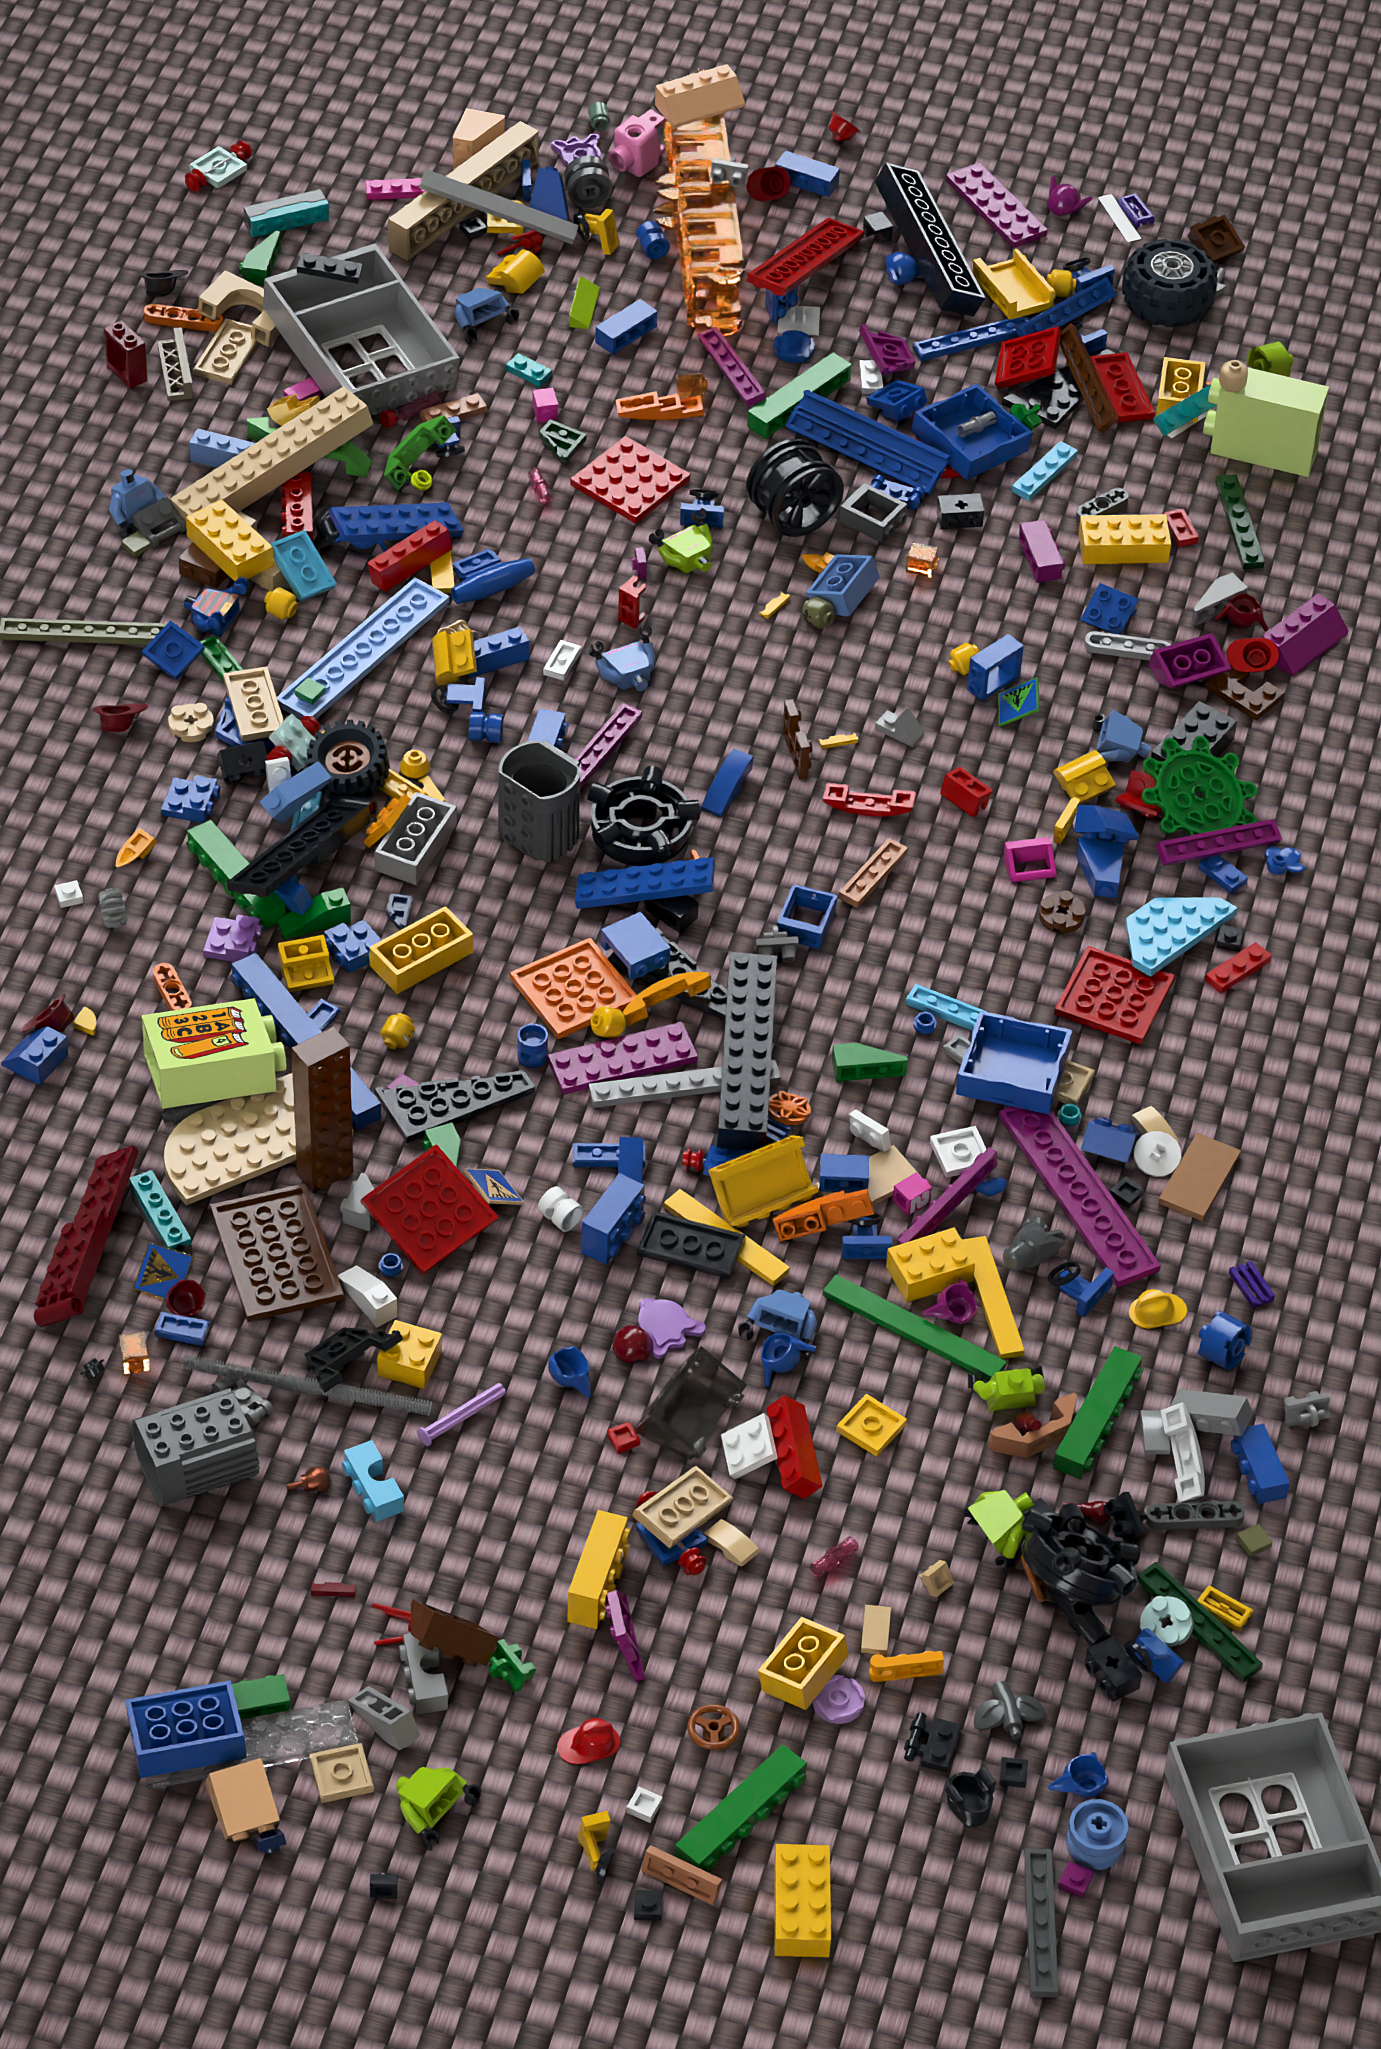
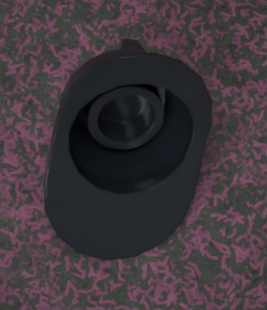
[139,270,188,297]
[313,504,339,549]

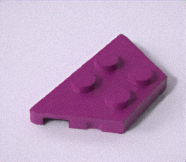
[859,324,916,375]
[605,1590,646,1682]

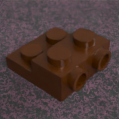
[1187,215,1245,263]

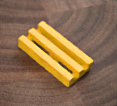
[1053,797,1080,844]
[1197,1585,1253,1633]

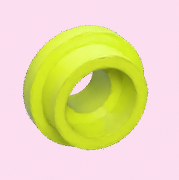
[411,470,432,491]

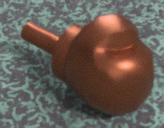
[286,1467,331,1492]

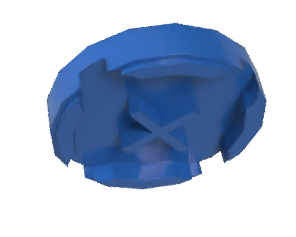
[773,330,815,363]

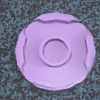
[812,1675,865,1724]

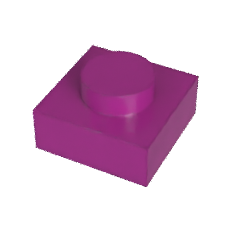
[631,547,647,579]
[1058,1861,1094,1898]

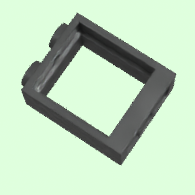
[839,483,908,543]

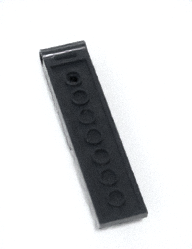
[226,794,378,897]

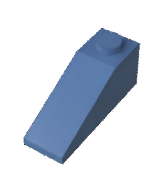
[260,761,333,824]

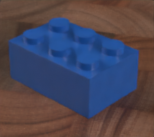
[581,1173,646,1265]

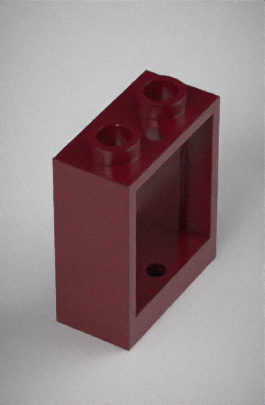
[104,320,148,389]

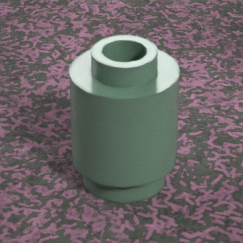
[588,102,610,131]

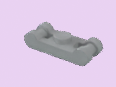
[212,1376,274,1426]

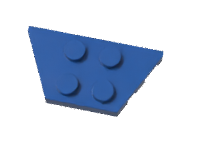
[215,697,276,751]

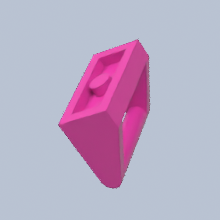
[1003,837,1056,882]

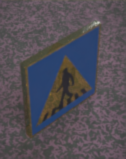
[133,1242,195,1300]

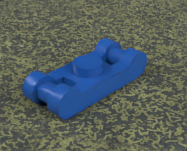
[870,475,925,510]

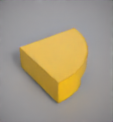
[72,1007,97,1036]

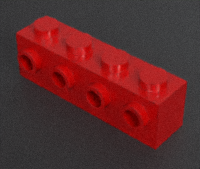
[281,472,313,543]
[367,520,453,592]
[766,1395,823,1499]

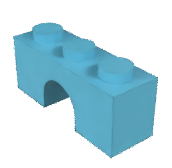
[342,1440,404,1522]

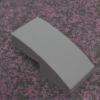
[1140,1410,1170,1454]

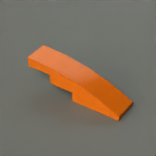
[616,391,704,420]

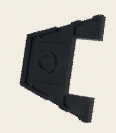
[304,1327,403,1393]

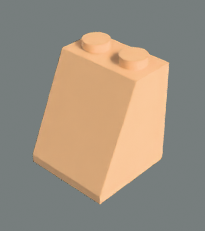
[453,108,505,170]
[205,1758,280,1842]

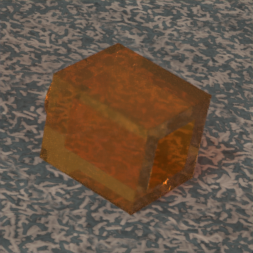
[676,373,708,397]
[906,542,940,578]
[118,1331,149,1374]

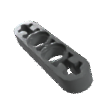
[1145,1501,1245,1530]

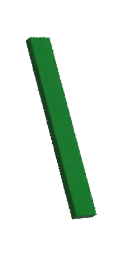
[823,1275,1007,1381]

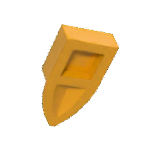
[802,552,834,573]
[115,828,158,868]

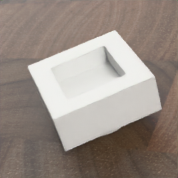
[54,880,83,908]
[626,1787,663,1823]

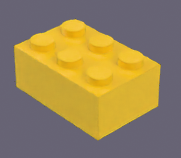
[1156,357,1206,423]
[886,1227,975,1303]
[758,1617,849,1710]

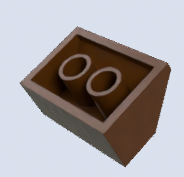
[411,1599,499,1667]

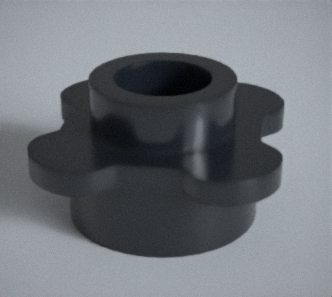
[80,1358,105,1380]

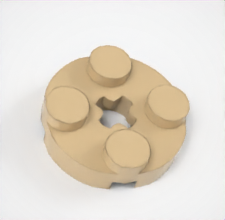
[168,703,214,742]

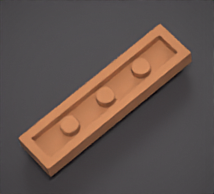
[838,838,908,908]

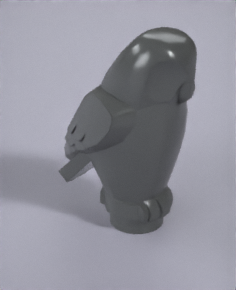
[1003,1216,1066,1270]

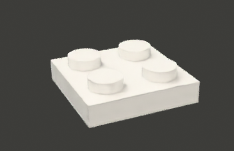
[930,1126,987,1178]
[721,1413,778,1479]

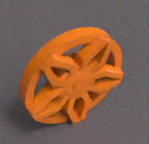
[768,1091,811,1125]

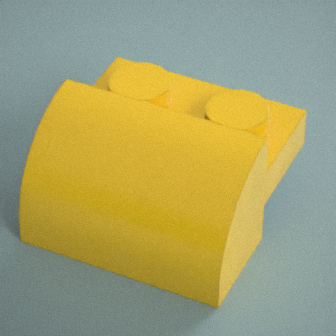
[486,249,545,294]
[267,394,320,426]
[432,629,477,685]
[1053,750,1116,805]
[278,935,334,992]

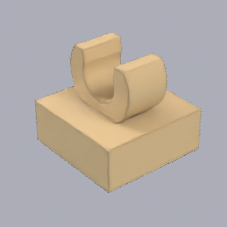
[919,1560,954,1597]

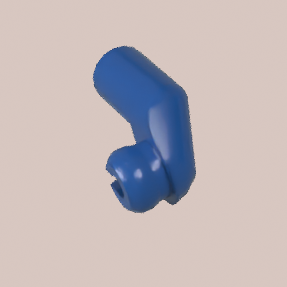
[974,1177,1007,1197]

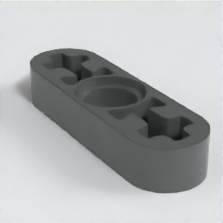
[1076,488,1129,524]

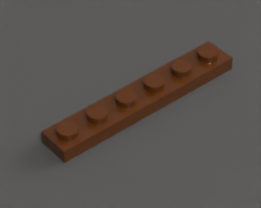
[1060,324,1118,433]

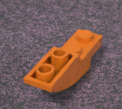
[773,1189,874,1242]

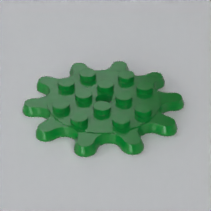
[1142,736,1258,836]

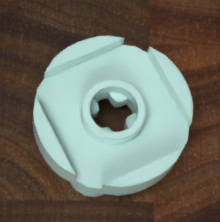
[1140,1596,1193,1649]

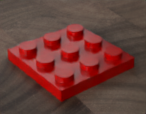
[995,326,1062,389]

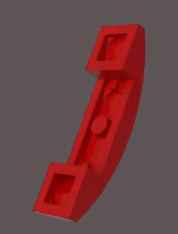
[823,783,916,817]

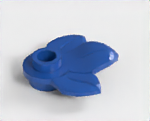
[1265,845,1306,875]

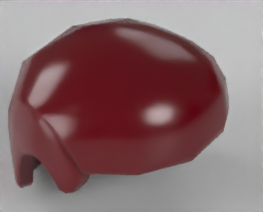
[166,1279,206,1318]
[612,1325,653,1363]

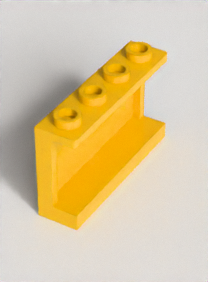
[973,249,1056,320]
[708,1135,819,1228]

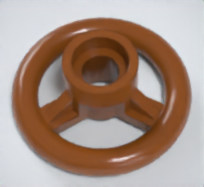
[1021,1555,1046,1602]
[687,1704,740,1750]

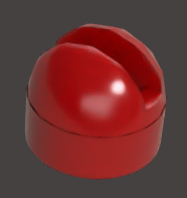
[380,410,398,428]

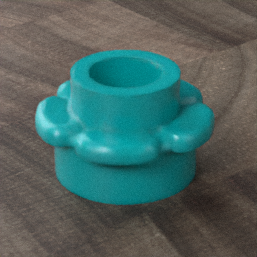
[1058,1104,1082,1126]

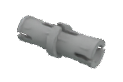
[957,411,997,438]

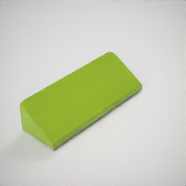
[569,276,600,329]

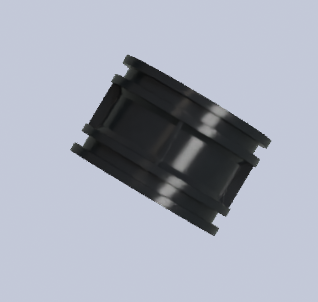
[746,438,844,537]

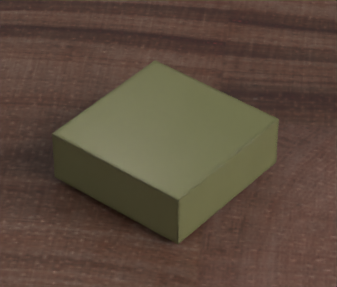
[121,531,152,558]
[1236,1524,1273,1557]

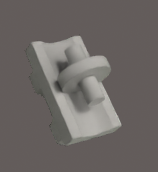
[711,157,749,188]
[754,925,798,962]
[1284,1391,1330,1427]

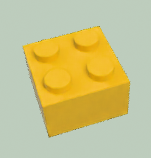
[377,1320,442,1389]

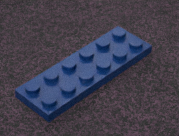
[329,502,464,542]
[575,857,715,909]

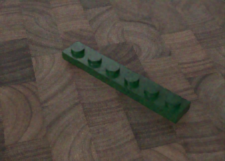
[1215,474,1265,569]
[1137,1562,1263,1682]

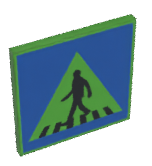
[998,677,1039,727]

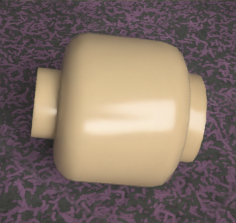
[1219,360,1248,393]

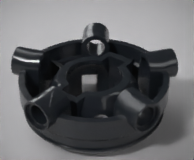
[587,766,700,867]
[1021,1503,1140,1606]

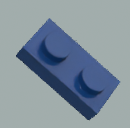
[1198,855,1248,894]

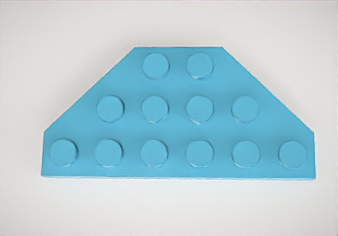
[1125,898,1238,977]

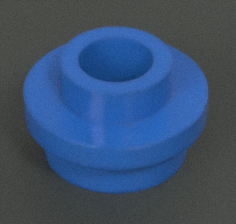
[913,1012,937,1034]
[379,1253,403,1277]

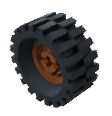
[306,720,390,800]

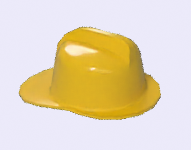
[1129,1289,1187,1329]

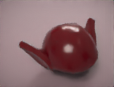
[1214,593,1269,631]

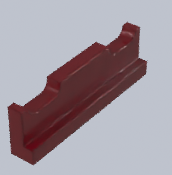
[311,1582,356,1597]

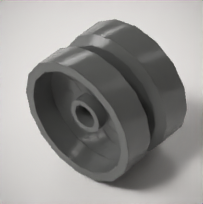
[564,155,612,208]

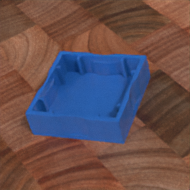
[911,383,1033,480]
[956,1011,1072,1114]

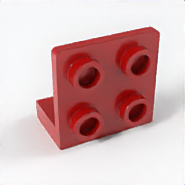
[1115,770,1163,818]

